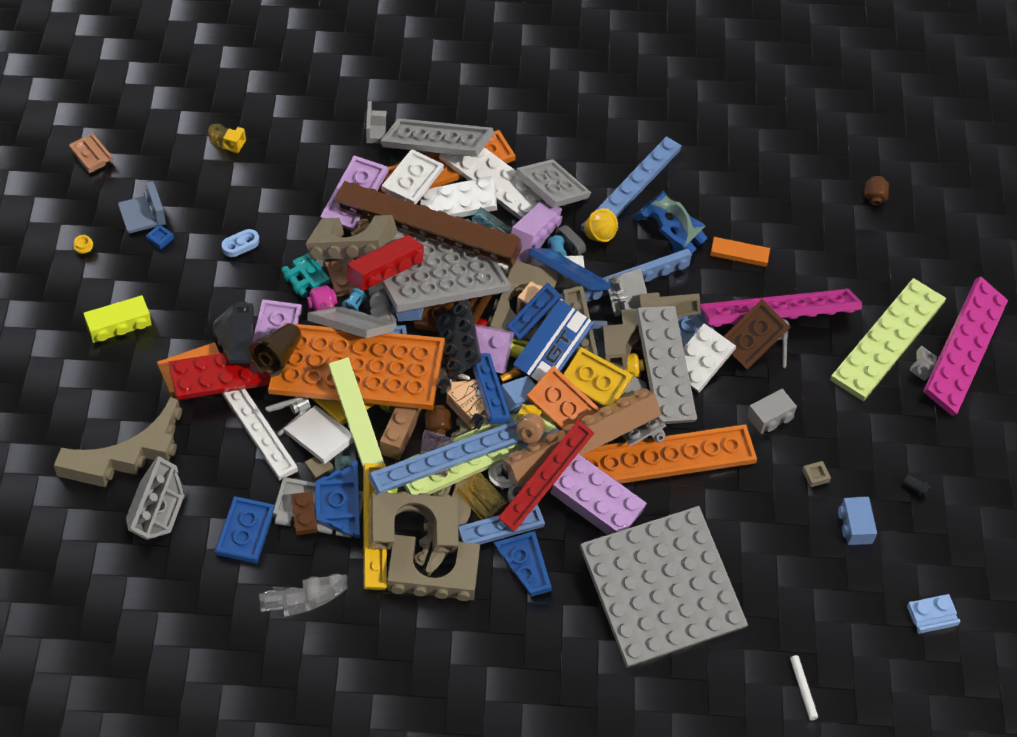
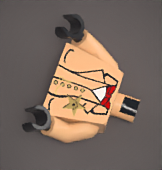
[436,378,489,430]

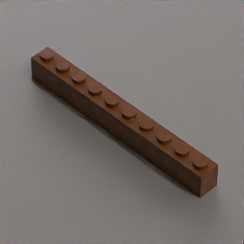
[334,181,522,267]

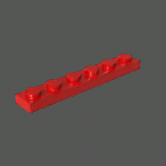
[498,420,595,532]

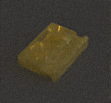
[456,472,508,520]

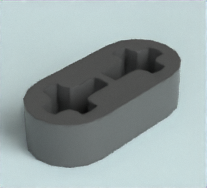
[555,225,586,256]

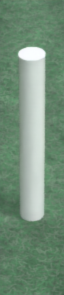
[790,655,818,720]

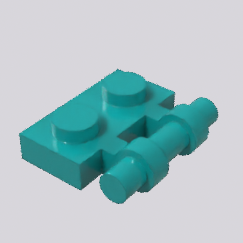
[281,253,330,298]

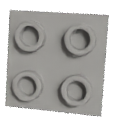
[605,268,647,317]
[622,417,666,446]

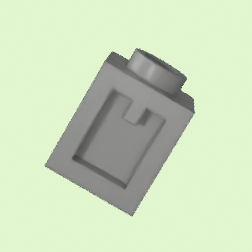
[910,346,937,380]

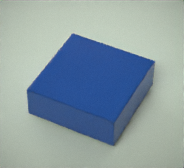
[146,224,174,250]

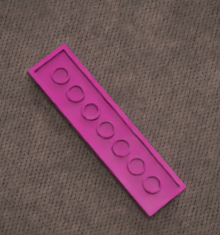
[923,276,1008,416]
[700,289,862,327]

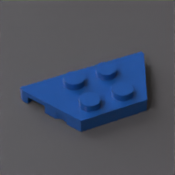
[315,461,360,538]

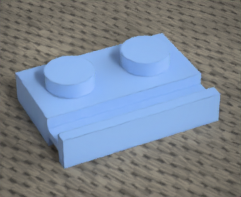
[907,594,960,634]

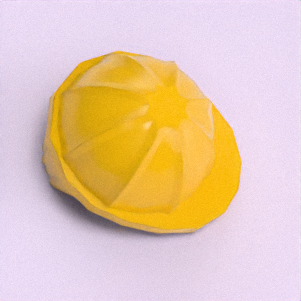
[584,209,618,242]

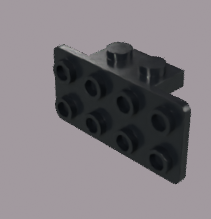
[436,299,482,379]

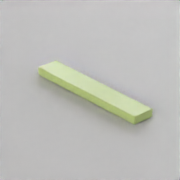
[328,357,384,468]

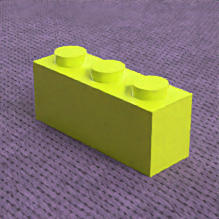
[84,295,152,343]

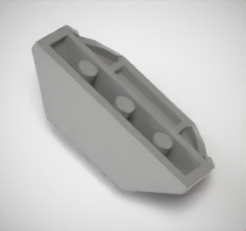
[126,456,184,540]

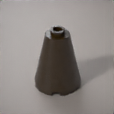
[248,323,302,377]

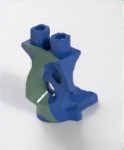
[633,191,707,254]

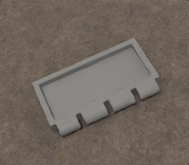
[307,307,397,338]
[273,477,363,538]

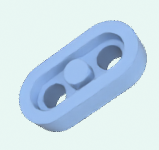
[222,229,259,257]

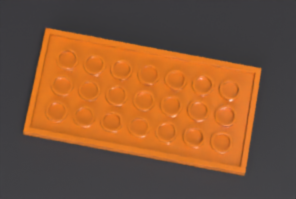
[268,323,445,410]

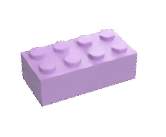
[551,454,647,535]

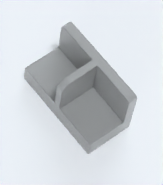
[366,101,387,144]

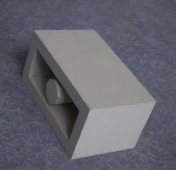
[747,389,797,434]

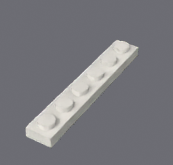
[222,389,298,481]

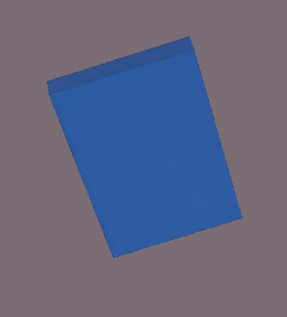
[215,496,275,564]

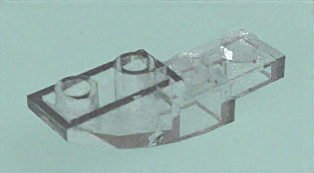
[259,574,347,616]

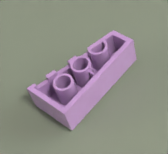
[511,200,562,264]

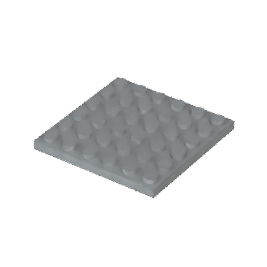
[381,219,511,312]
[580,506,748,668]

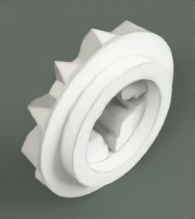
[488,462,514,490]

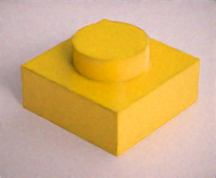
[516,404,542,420]

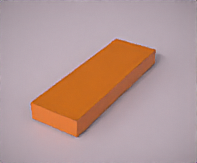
[710,237,770,267]

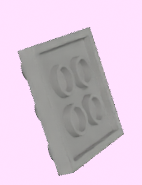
[515,159,591,208]

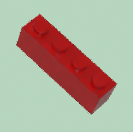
[347,235,424,291]

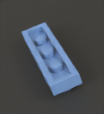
[458,505,545,544]

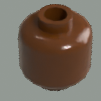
[864,176,889,205]
[425,405,452,437]

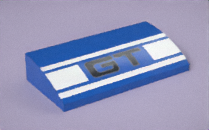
[513,299,594,382]

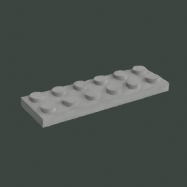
[380,119,494,157]
[636,306,697,424]

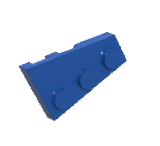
[494,531,552,597]

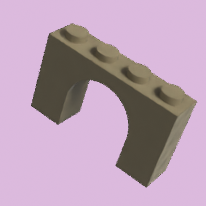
[306,215,397,260]
[487,260,559,341]
[369,492,459,553]
[387,535,480,601]

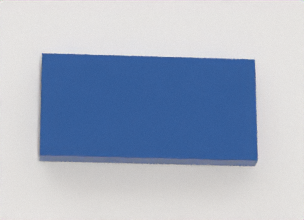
[529,248,611,290]

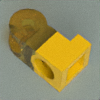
[208,124,246,153]

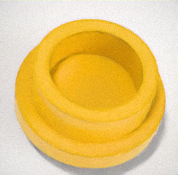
[73,235,93,254]

